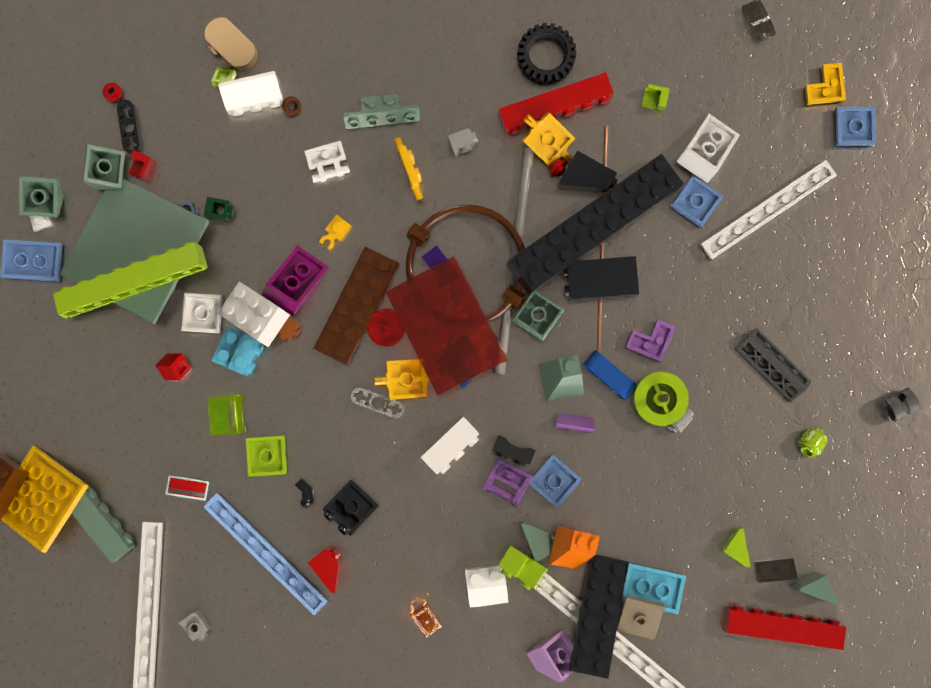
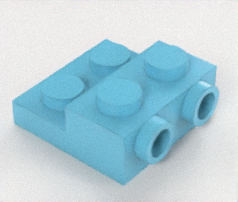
[212,326,264,376]

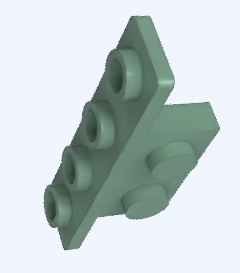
[343,94,420,129]

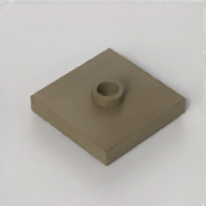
[617,595,665,640]

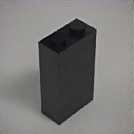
[563,256,639,302]

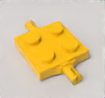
[522,112,575,166]
[393,137,423,200]
[374,359,439,400]

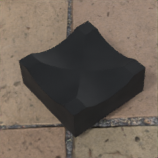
[493,435,536,467]

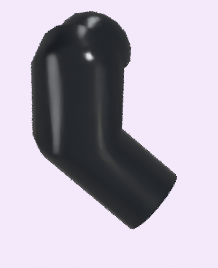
[295,478,314,508]

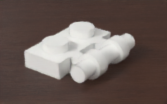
[304,140,350,183]

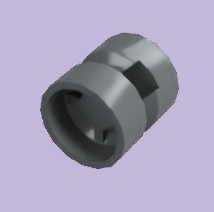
[883,388,920,422]

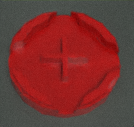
[367,309,405,347]

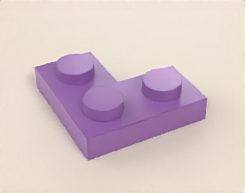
[625,319,676,362]

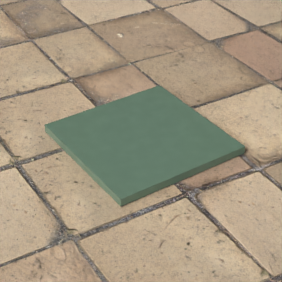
[59,178,209,324]

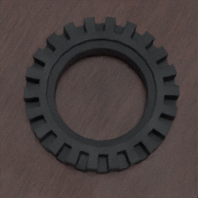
[517,23,577,85]

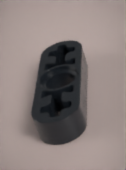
[117,99,142,155]

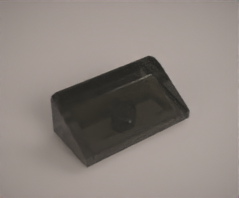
[754,558,798,583]

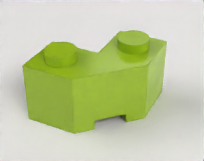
[498,546,548,590]

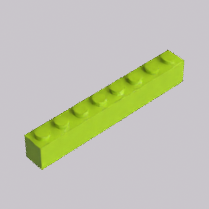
[53,242,208,319]

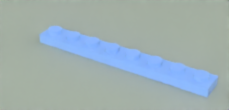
[204,493,328,615]

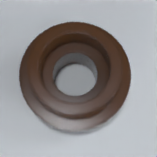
[282,96,301,116]

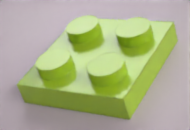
[246,436,287,477]

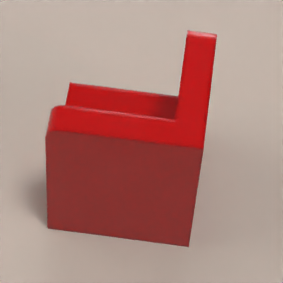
[129,150,155,182]
[155,353,191,380]

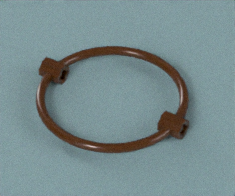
[406,204,527,327]

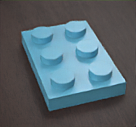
[622,563,686,614]

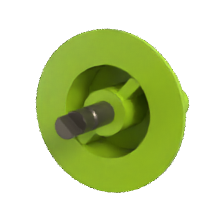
[634,372,689,426]

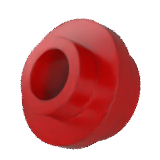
[102,82,122,102]
[548,159,566,176]

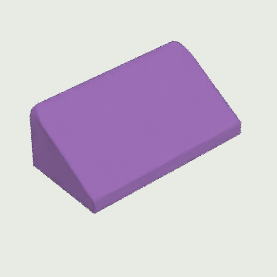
[555,413,595,433]

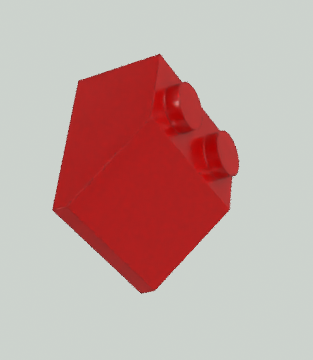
[308,546,342,594]

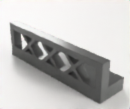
[736,327,811,402]

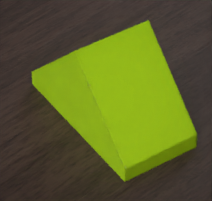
[721,527,751,568]

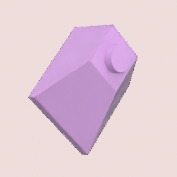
[527,629,573,683]

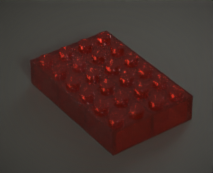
[386,256,509,396]

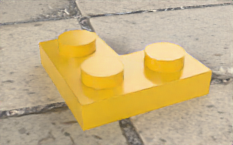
[805,63,846,105]

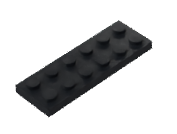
[569,555,628,679]

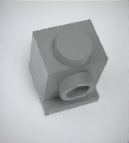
[448,128,478,157]
[179,609,211,642]

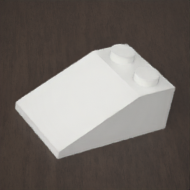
[676,114,740,183]

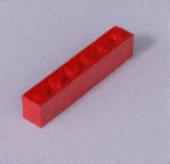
[498,72,614,135]
[723,605,846,650]

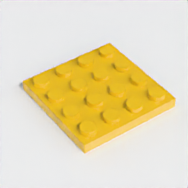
[1,446,88,553]

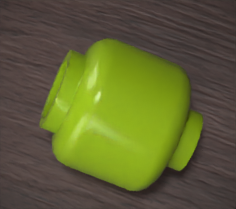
[798,427,828,457]

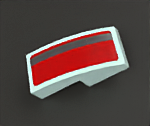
[165,475,209,501]

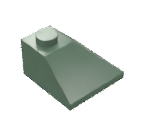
[539,355,584,401]
[519,521,555,561]

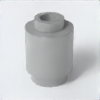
[667,407,694,434]

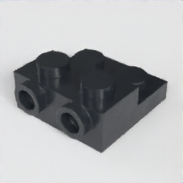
[322,480,379,536]

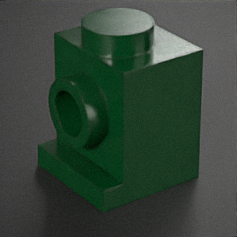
[204,197,235,222]

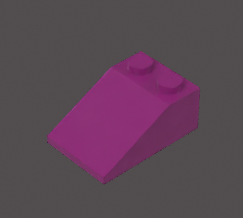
[262,245,328,316]

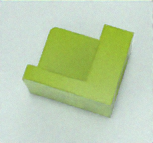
[642,84,670,111]

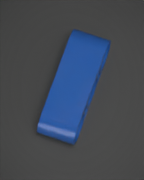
[582,350,637,400]

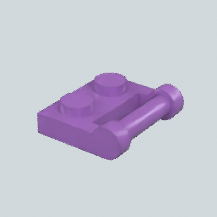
[483,458,533,507]

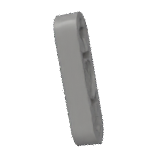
[351,388,405,418]

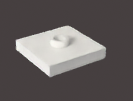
[181,293,223,334]

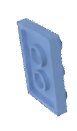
[0,239,63,282]

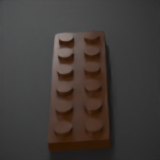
[313,247,399,366]

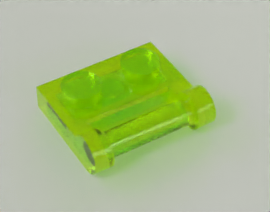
[208,394,246,436]

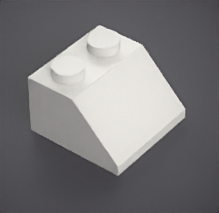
[465,564,508,608]

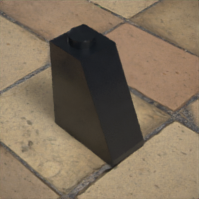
[558,150,618,192]

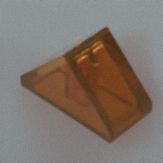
[410,601,443,637]

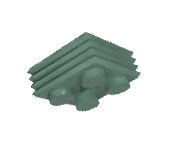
[512,290,564,341]

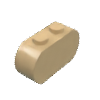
[205,17,258,72]

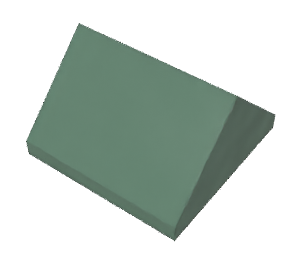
[82,144,125,190]
[19,176,64,217]
[791,572,839,605]

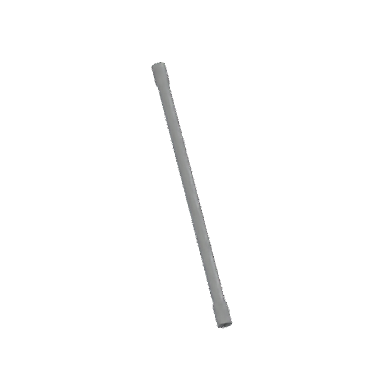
[493,148,534,375]

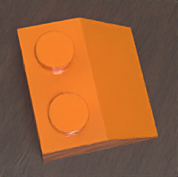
[548,525,600,569]

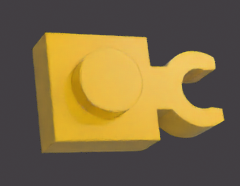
[320,215,352,250]

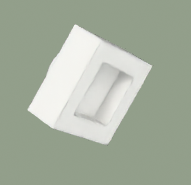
[29,215,54,232]

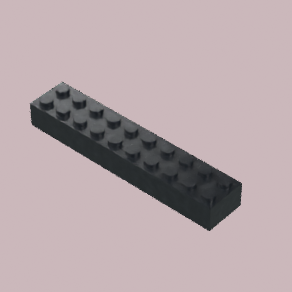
[506,153,684,296]

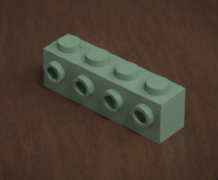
[72,487,135,563]

